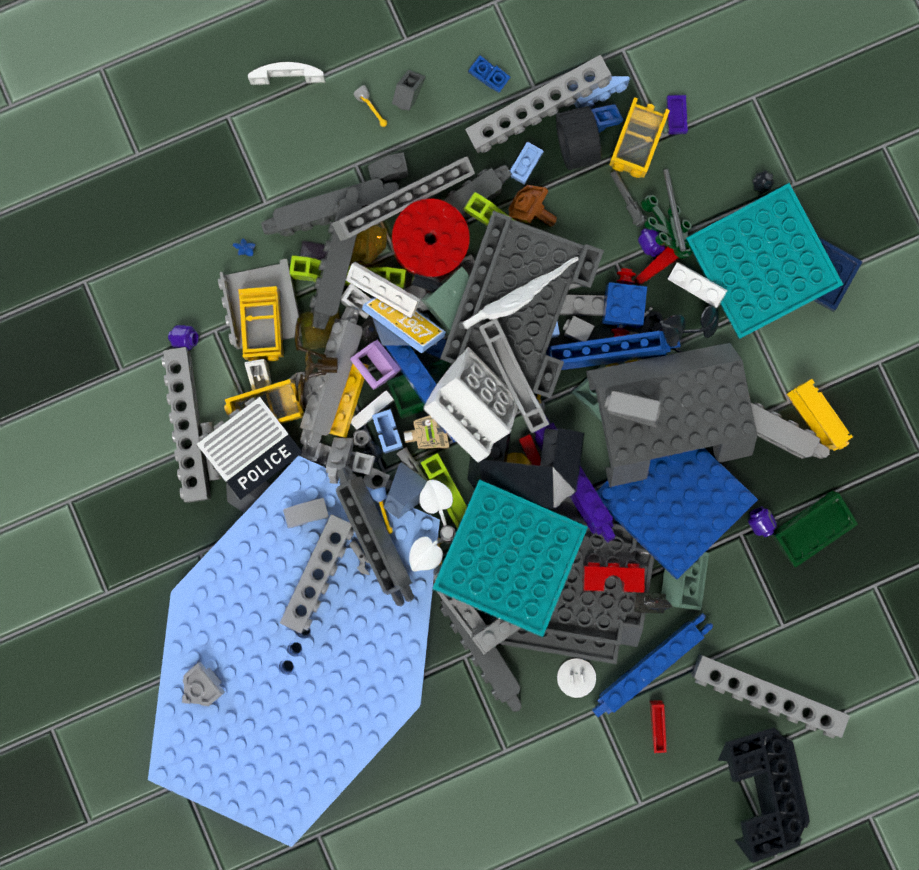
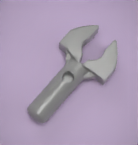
[349,540,370,575]

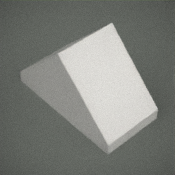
[341,283,371,319]
[245,359,272,391]

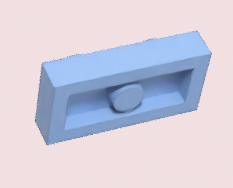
[510,142,543,185]

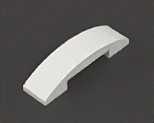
[248,62,325,85]

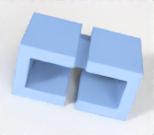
[372,410,403,454]

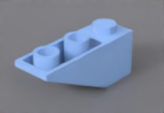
[568,76,630,108]

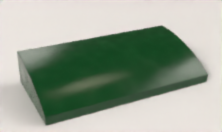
[387,360,452,419]
[771,491,858,568]

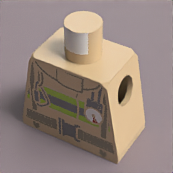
[404,415,450,449]

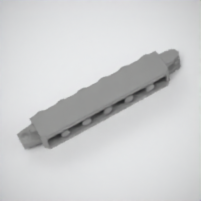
[300,307,363,448]
[751,402,830,459]

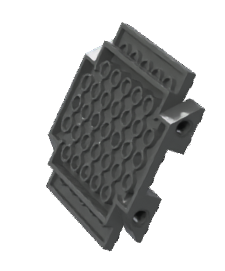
[484,497,654,664]

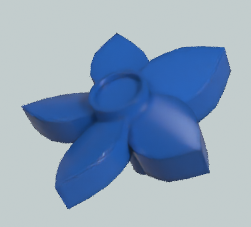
[233,238,256,256]

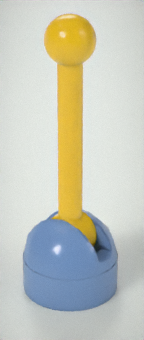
[370,487,393,534]

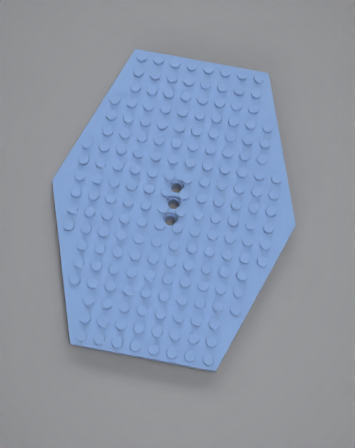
[148,456,440,847]

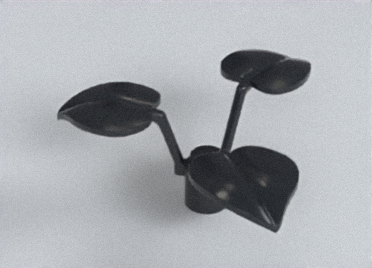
[658,306,719,353]

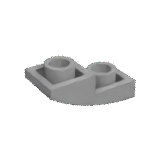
[283,498,329,529]

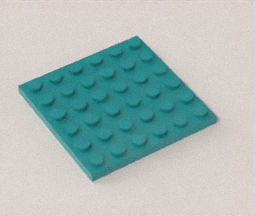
[686,183,843,339]
[432,480,588,637]

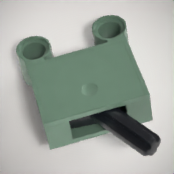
[411,267,470,336]

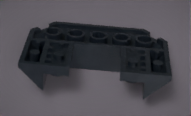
[467,428,585,509]
[718,728,810,863]

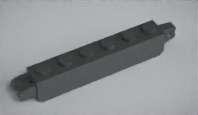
[389,165,512,251]
[261,178,400,237]
[309,187,362,330]
[336,466,414,607]
[439,597,522,712]

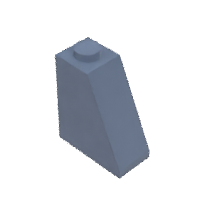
[383,462,427,519]

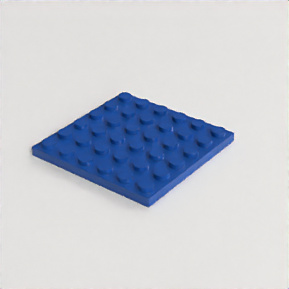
[596,448,758,580]

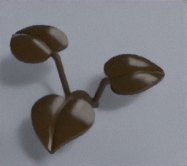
[295,317,338,408]

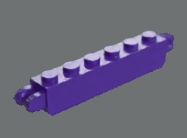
[534,414,615,543]

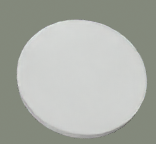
[557,658,596,698]

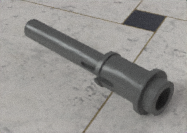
[610,170,647,227]

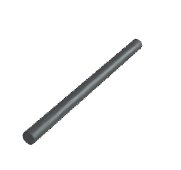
[663,169,686,251]

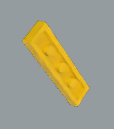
[329,363,368,438]

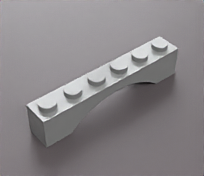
[478,318,549,433]

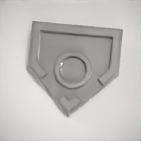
[182,662,225,706]

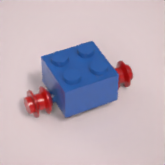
[602,268,647,337]

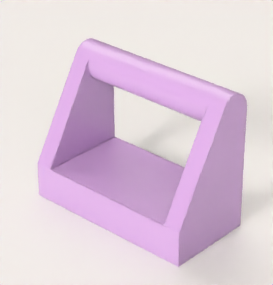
[350,339,401,390]

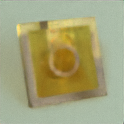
[349,225,387,266]
[300,310,340,350]

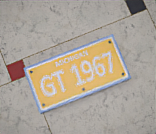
[362,297,446,353]

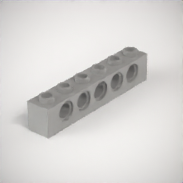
[280,514,355,633]

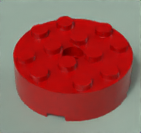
[391,199,469,278]

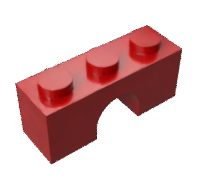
[582,562,645,592]

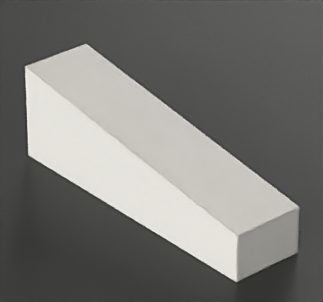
[351,391,394,430]

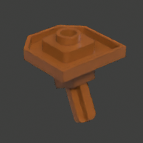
[508,185,557,227]

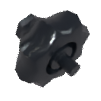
[752,170,775,194]
[363,441,384,463]

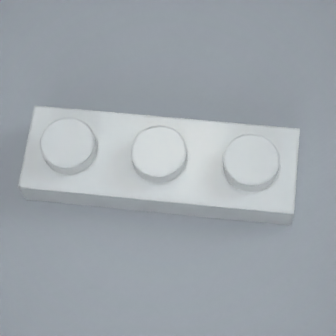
[668,262,727,308]

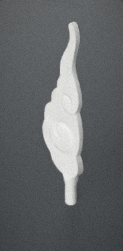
[462,257,579,329]

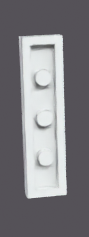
[346,262,420,318]

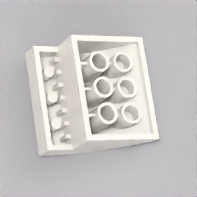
[423,347,518,462]

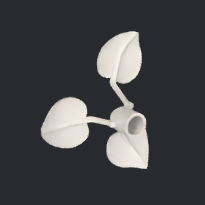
[409,480,456,572]

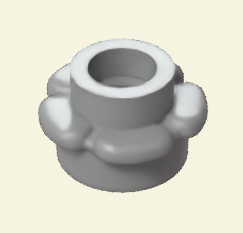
[353,429,371,448]

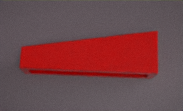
[635,247,678,286]
[519,435,541,466]
[650,700,667,753]

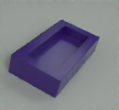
[666,95,688,134]

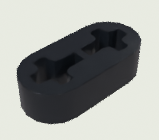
[639,311,663,334]

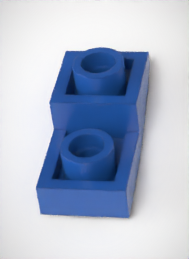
[468,55,511,93]

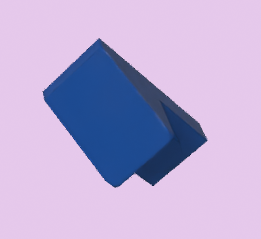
[591,104,624,134]

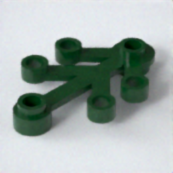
[641,195,692,259]

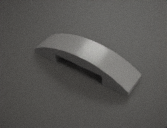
[300,443,375,475]
[438,592,487,654]

